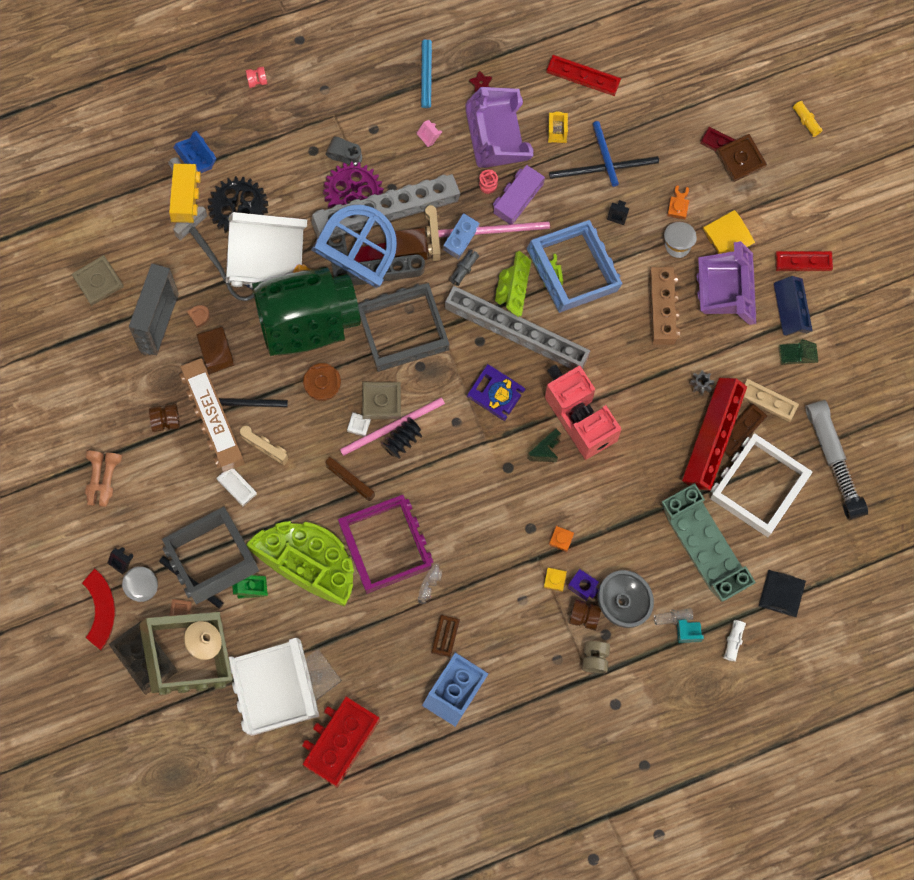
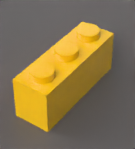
[169,164,201,223]

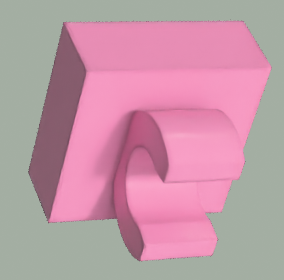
[417,120,442,147]

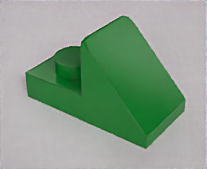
[232,575,268,599]

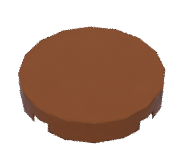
[303,363,341,401]

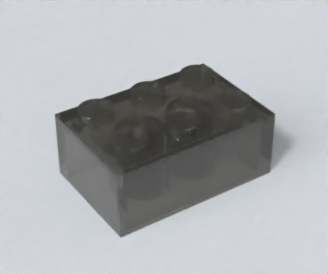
[109,621,178,695]

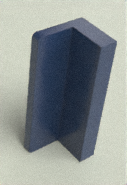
[774,276,813,336]

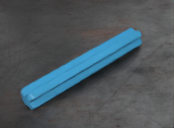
[421,40,432,108]

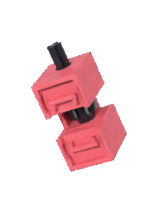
[545,365,622,460]

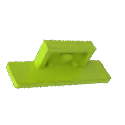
[495,251,531,317]

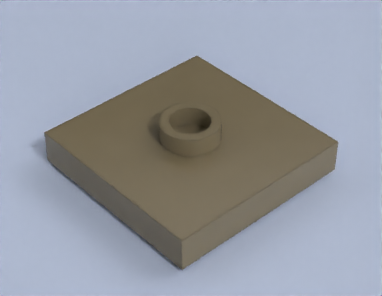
[72,255,124,306]
[363,382,401,419]

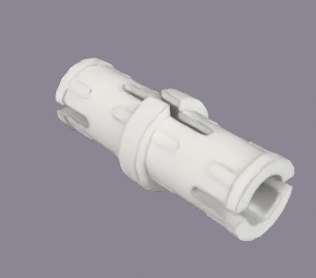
[723,620,746,661]

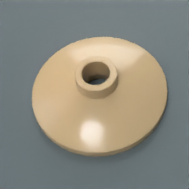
[184,621,222,660]

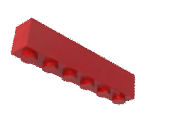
[682,378,747,491]

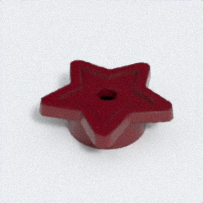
[469,71,493,92]

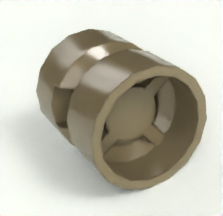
[582,641,610,673]

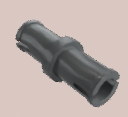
[449,250,479,286]

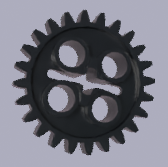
[208,176,269,233]

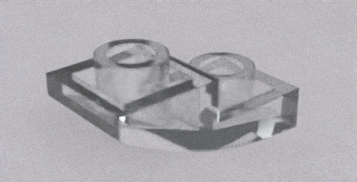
[418,563,443,604]

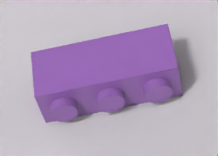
[493,165,545,225]

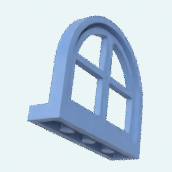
[311,205,397,288]

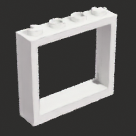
[710,433,812,537]

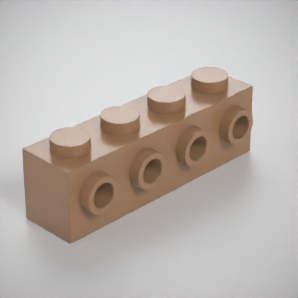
[649,267,680,345]

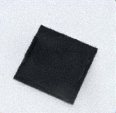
[759,570,806,617]

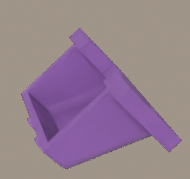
[697,241,756,325]

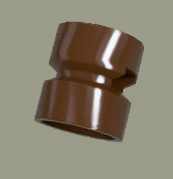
[149,404,180,432]
[569,599,601,631]

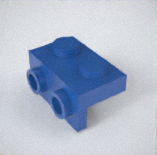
[173,131,216,173]

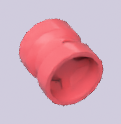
[246,66,267,88]
[479,170,498,194]

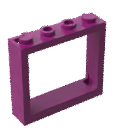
[338,495,434,594]

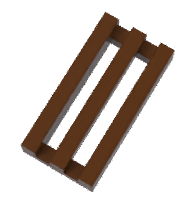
[431,615,460,658]

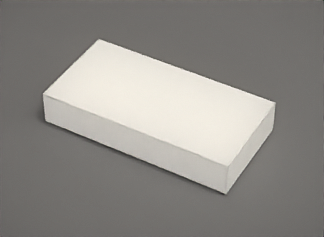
[217,469,257,507]

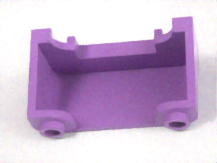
[466,87,533,168]

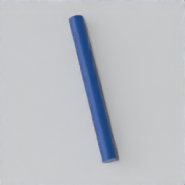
[593,121,619,187]

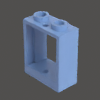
[443,213,480,260]

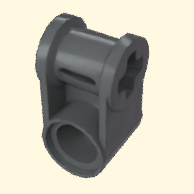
[326,136,363,166]

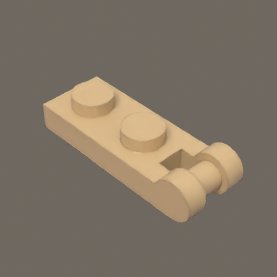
[425,205,440,261]
[240,426,288,465]

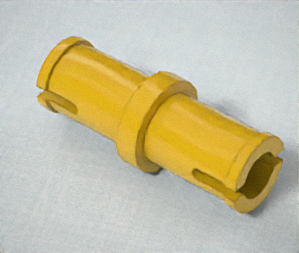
[793,101,823,137]

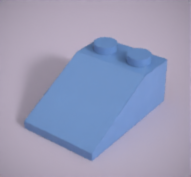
[422,653,488,727]

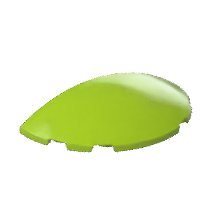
[246,521,354,606]

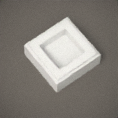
[347,413,371,437]

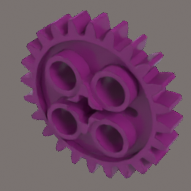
[323,162,384,218]

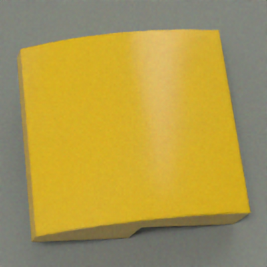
[702,210,755,254]

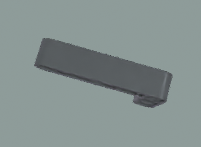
[328,235,425,286]

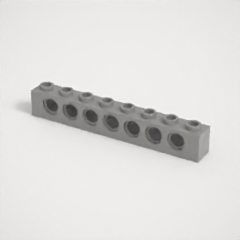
[311,174,460,239]
[445,286,590,370]

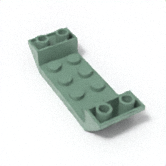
[661,483,756,602]

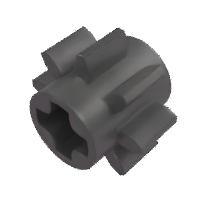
[690,370,714,395]

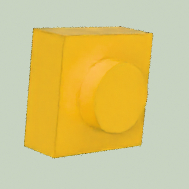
[544,568,567,592]

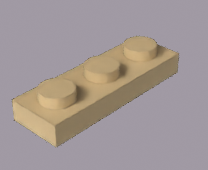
[743,379,799,422]

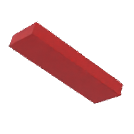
[775,251,833,271]

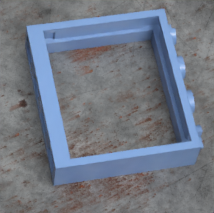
[527,220,622,313]

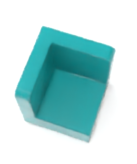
[677,620,704,643]

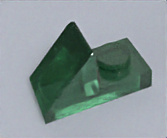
[779,339,819,365]
[527,429,561,462]

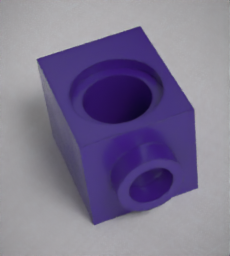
[568,569,599,601]

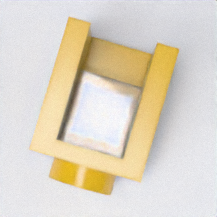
[548,112,568,143]

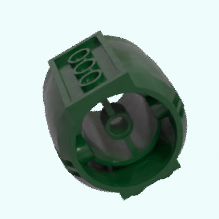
[252,267,361,356]

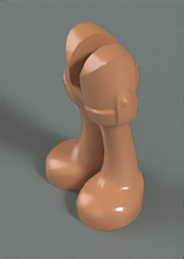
[85,451,122,507]

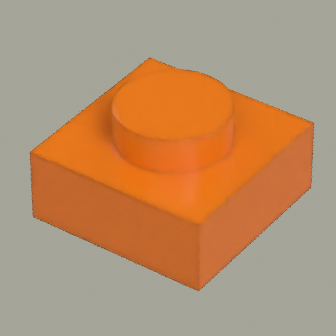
[549,526,574,552]

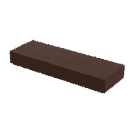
[724,404,767,458]
[325,457,375,502]

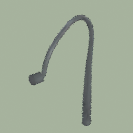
[189,227,254,301]

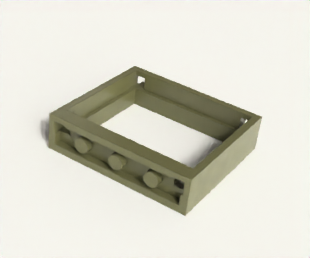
[139,612,233,695]

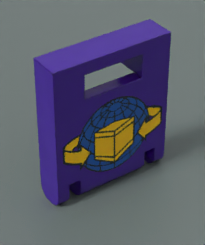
[466,364,525,421]

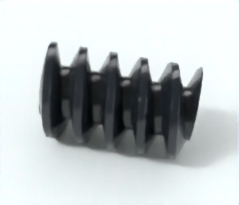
[381,417,423,459]

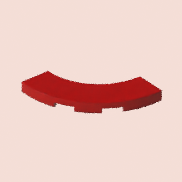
[82,568,116,651]

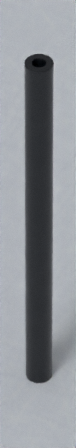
[549,156,659,179]

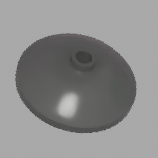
[598,570,654,628]

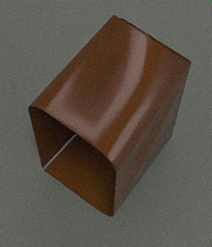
[394,228,429,260]
[197,327,234,375]

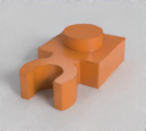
[667,185,689,220]

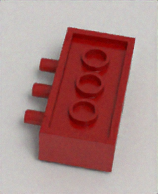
[302,697,380,788]

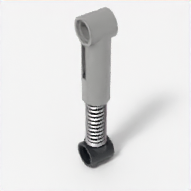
[805,400,868,520]

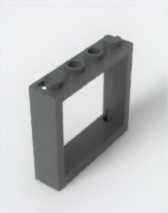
[129,263,179,356]
[358,283,450,372]
[162,506,259,604]

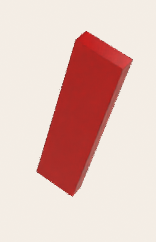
[546,55,621,96]

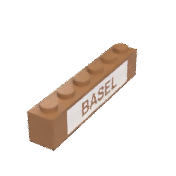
[179,358,245,472]

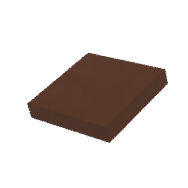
[716,134,767,182]

